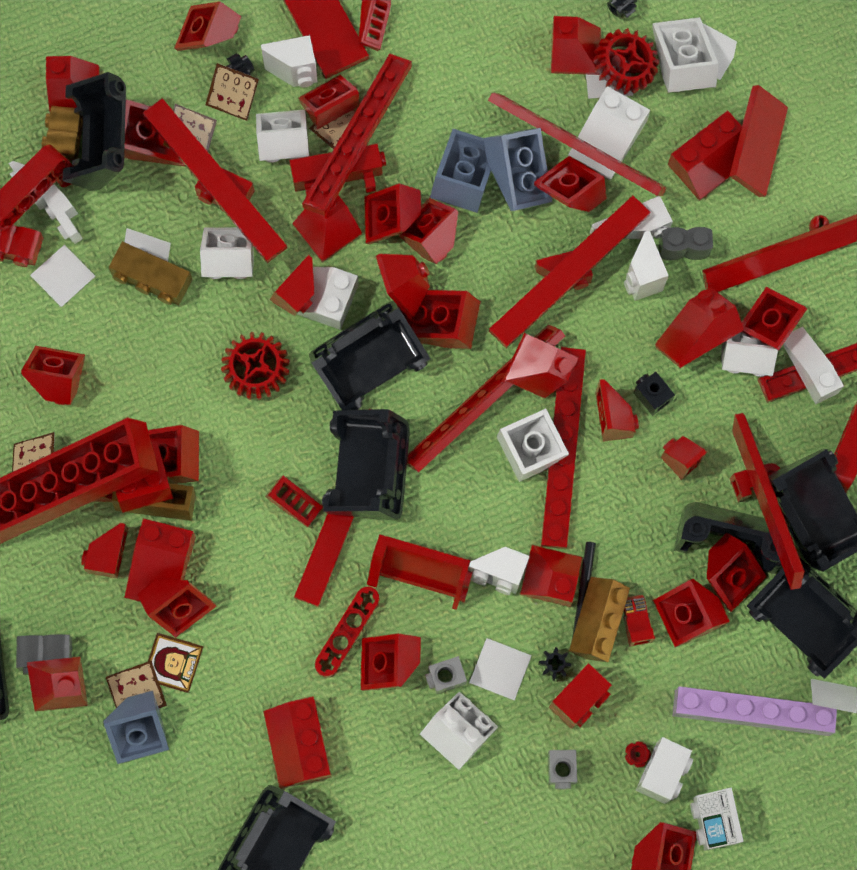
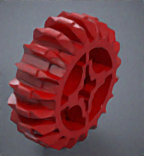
[593,28,660,95]
[221,332,290,400]

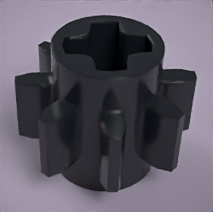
[607,0,637,18]
[226,53,255,76]
[538,647,572,681]

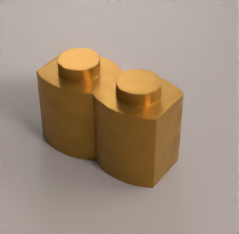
[41,106,83,161]

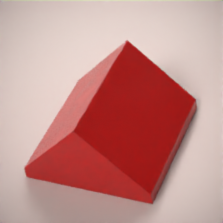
[298,75,360,130]

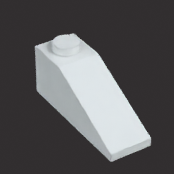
[590,196,673,239]
[783,327,844,404]

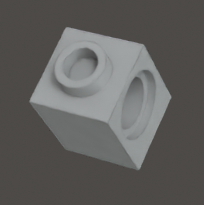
[425,656,467,694]
[548,750,577,789]

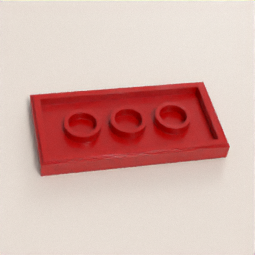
[283,0,369,79]
[729,85,788,197]

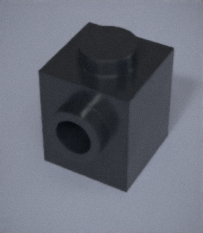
[634,372,675,416]

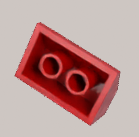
[668,110,742,201]
[263,696,332,789]

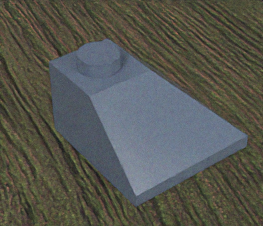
[103,691,169,764]

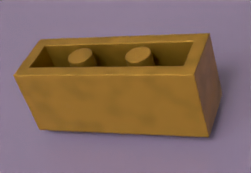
[109,241,192,305]
[111,483,196,521]
[569,577,630,662]

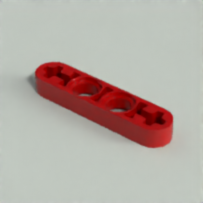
[315,586,379,678]

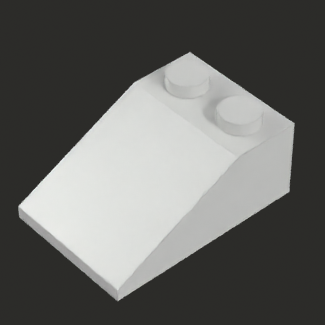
[652,17,719,93]
[568,86,650,181]

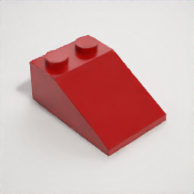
[124,99,186,167]
[655,287,744,368]
[399,290,480,349]
[148,425,199,484]
[124,518,196,602]

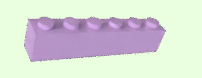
[672,687,837,736]

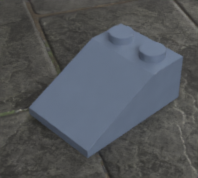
[484,128,552,211]
[430,129,491,213]

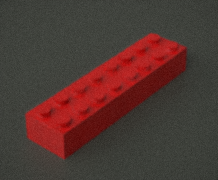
[0,417,158,544]

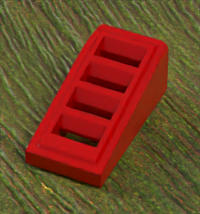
[358,0,391,51]
[265,475,323,527]

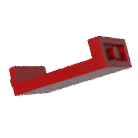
[367,534,473,610]

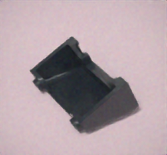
[63,72,126,191]
[309,301,431,410]
[322,409,410,520]
[768,448,857,572]
[673,502,782,574]
[747,557,857,679]
[218,785,336,870]

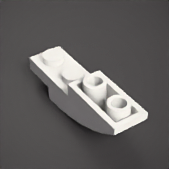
[9,161,83,244]

